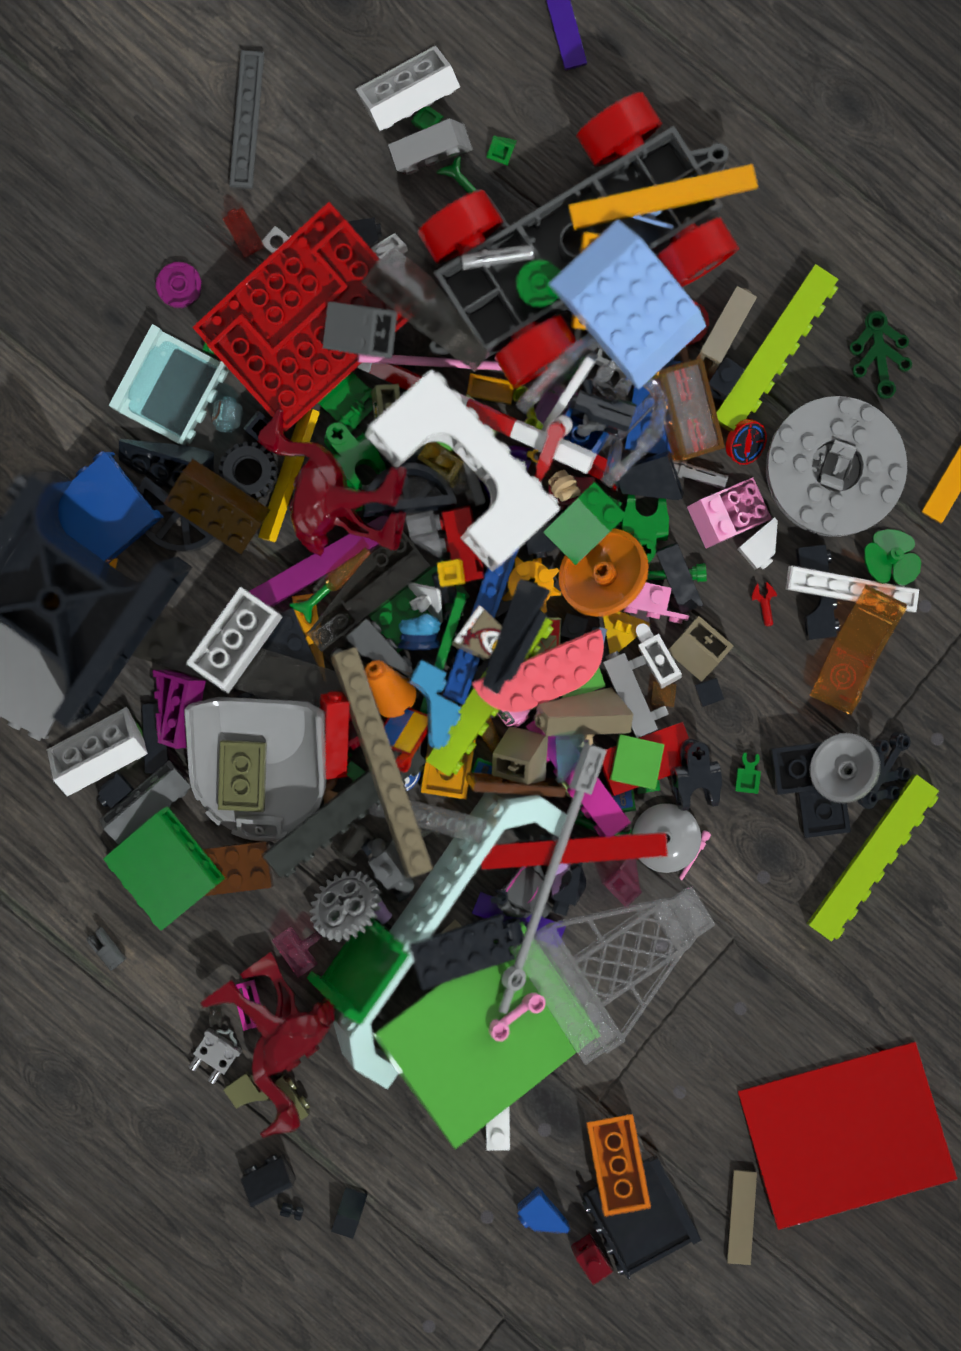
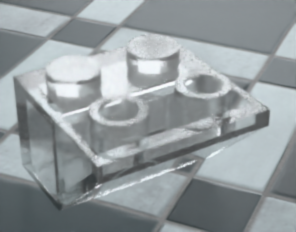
[406,510,447,560]

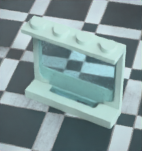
[109,324,228,446]

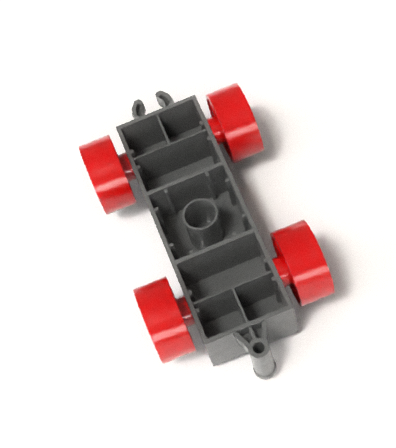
[416,92,740,388]

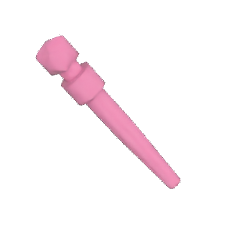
[679,830,711,880]

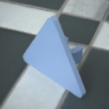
[632,210,673,229]

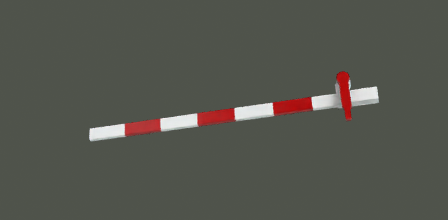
[357,362,596,483]

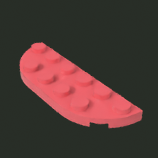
[471,629,604,712]

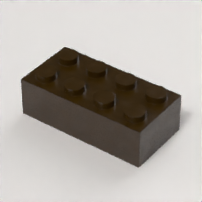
[163,459,270,554]

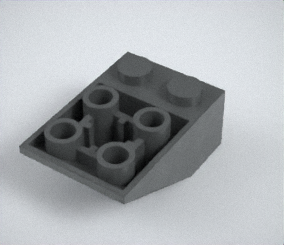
[323,302,398,359]
[344,619,413,678]

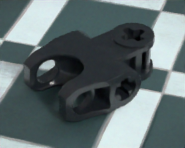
[671,739,722,811]

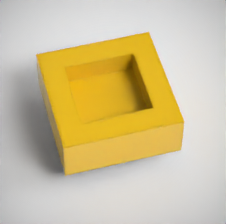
[437,559,465,587]

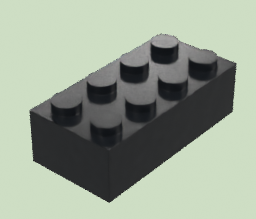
[769,737,864,795]

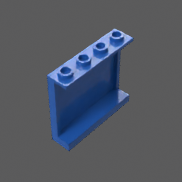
[58,451,163,563]

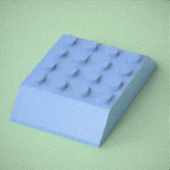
[549,220,706,389]

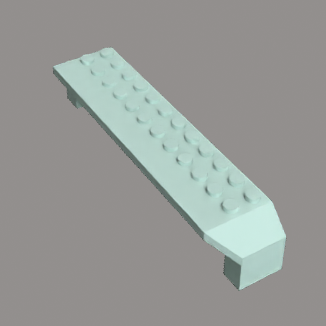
[333,792,567,1089]

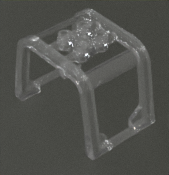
[516,333,667,487]

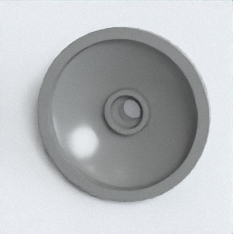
[810,733,880,803]
[632,804,701,873]

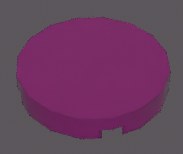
[156,262,202,308]

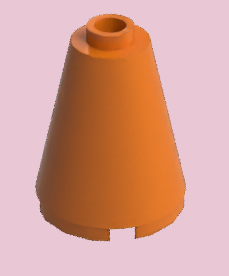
[364,660,417,718]

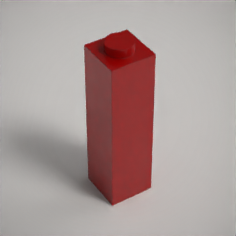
[320,691,349,779]

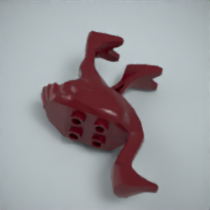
[258,408,407,556]
[200,951,335,1138]

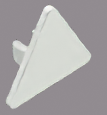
[408,582,443,623]

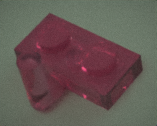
[272,926,323,977]

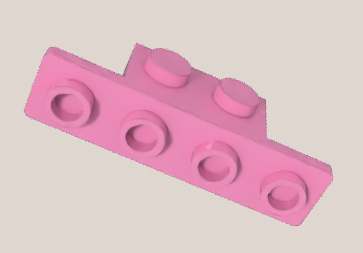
[624,582,689,624]

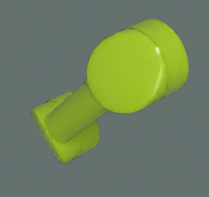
[513,386,544,430]

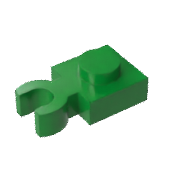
[735,753,761,794]

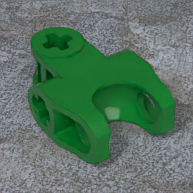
[324,423,387,490]
[621,494,669,563]

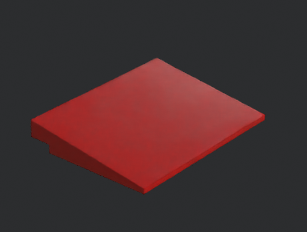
[192,202,423,431]
[738,1041,958,1230]

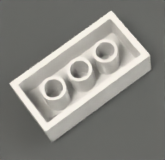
[186,587,282,693]

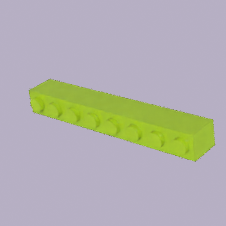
[712,264,838,432]
[426,618,554,776]
[806,774,939,942]

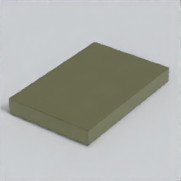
[218,740,267,812]

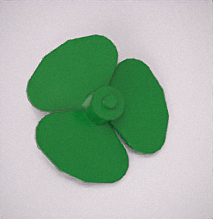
[864,529,921,586]

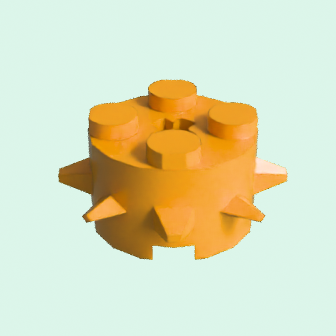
[502,556,561,613]

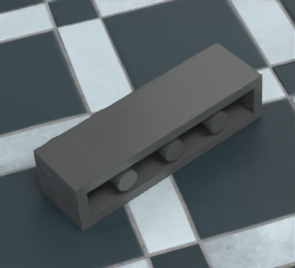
[99,760,191,845]

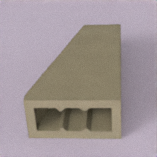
[691,286,757,380]
[535,687,633,736]

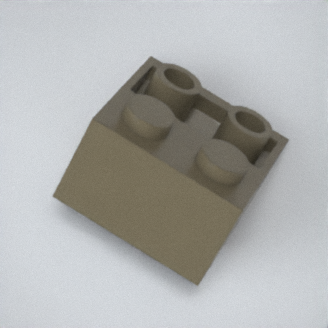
[668,616,734,682]
[492,726,548,785]

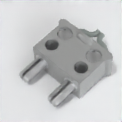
[189,1028,242,1084]

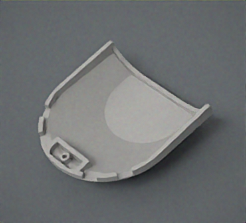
[185,697,326,841]

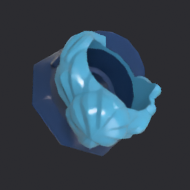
[398,614,441,650]

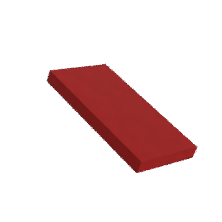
[602,722,693,796]

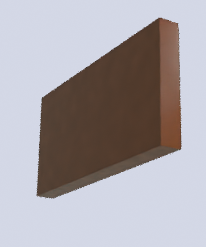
[466,772,567,797]

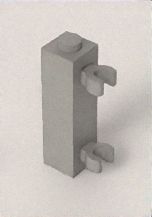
[603,651,669,738]

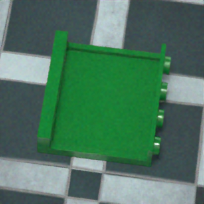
[103,806,226,931]
[307,918,410,1025]

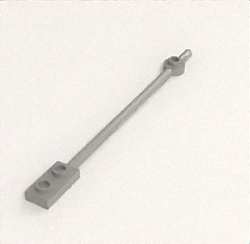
[498,743,607,1013]

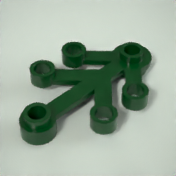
[849,310,912,399]

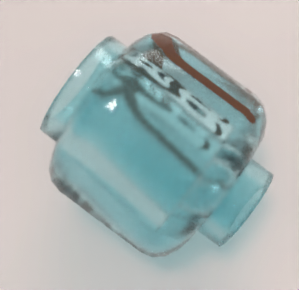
[211,397,243,433]

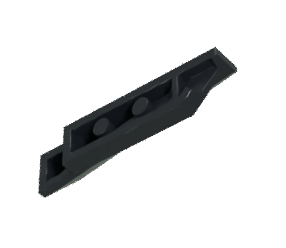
[482,580,551,695]

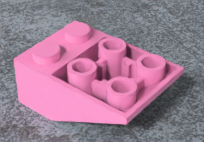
[687,478,772,549]

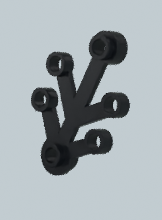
[857,732,911,809]

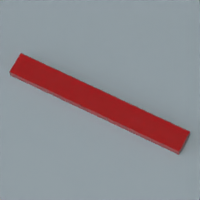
[481,832,668,869]

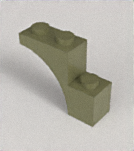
[223,1071,311,1120]

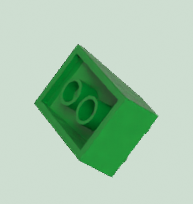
[543,482,627,565]

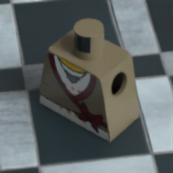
[452,605,502,661]

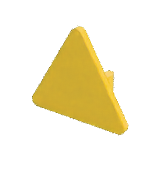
[603,611,650,654]

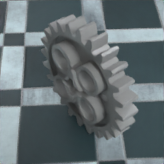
[309,870,382,942]

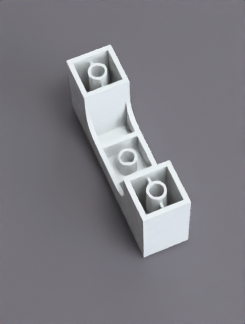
[365,370,560,571]

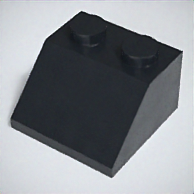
[241,1154,296,1208]

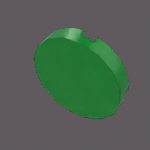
[516,260,561,307]

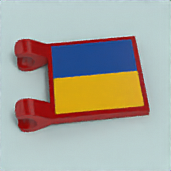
[383,708,428,772]

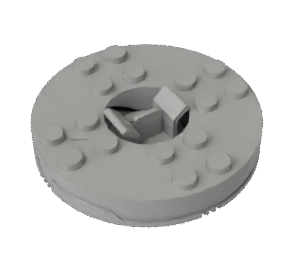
[766,396,907,537]

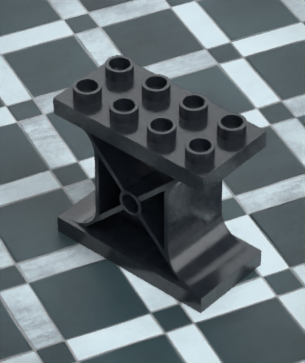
[0,470,193,728]

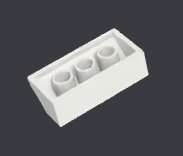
[356,46,460,131]
[47,707,147,796]

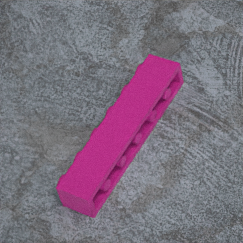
[526,720,631,837]

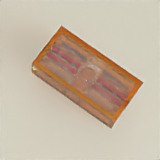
[652,358,725,460]

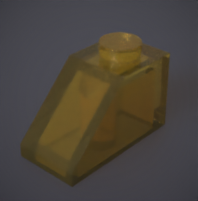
[418,442,464,482]

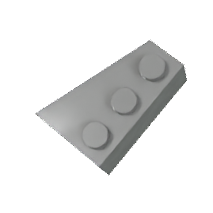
[388,119,473,175]

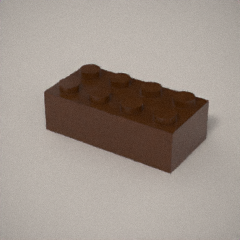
[202,841,274,896]

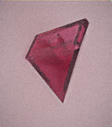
[602,859,642,908]

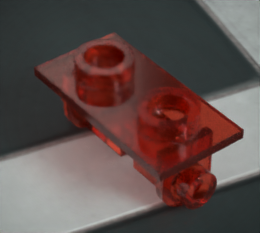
[222,207,265,258]

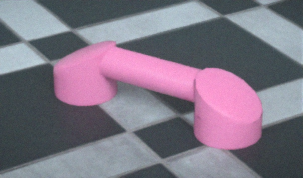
[489,993,545,1041]

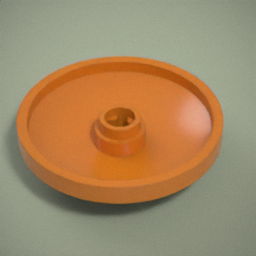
[559,529,648,616]

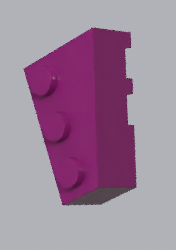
[153,669,206,749]

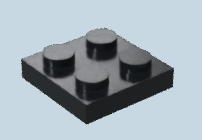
[798,790,851,838]

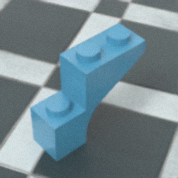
[408,660,461,750]

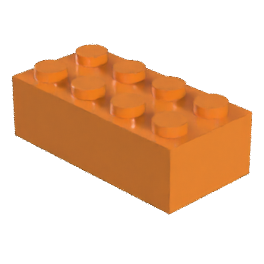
[587,1114,651,1216]

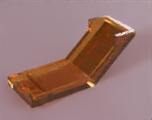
[810,584,907,715]

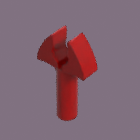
[751,582,777,626]

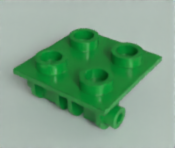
[318,372,373,433]

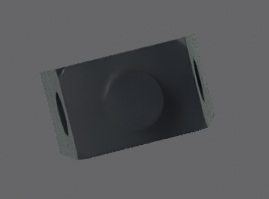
[702,357,745,406]

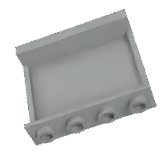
[0,623,66,741]

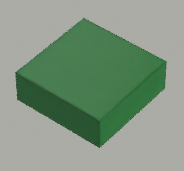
[411,106,443,130]

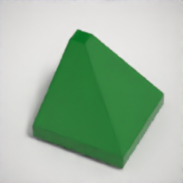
[486,136,517,165]

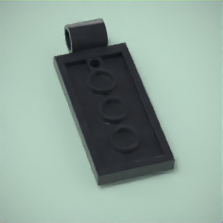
[408,914,524,990]

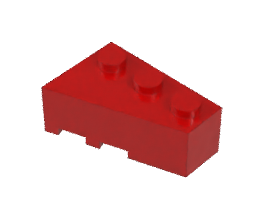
[440,504,486,582]

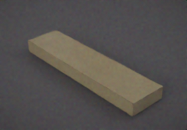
[727,1169,757,1265]

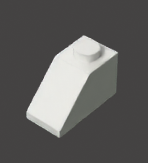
[738,518,778,570]

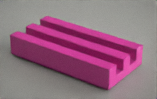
[235,979,261,1031]

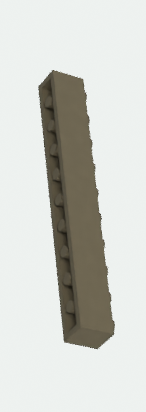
[331,647,433,879]

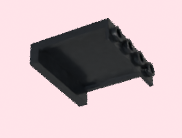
[582,1155,702,1280]

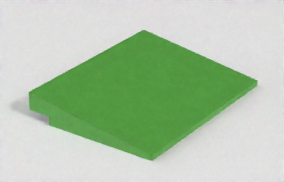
[373,922,599,1149]

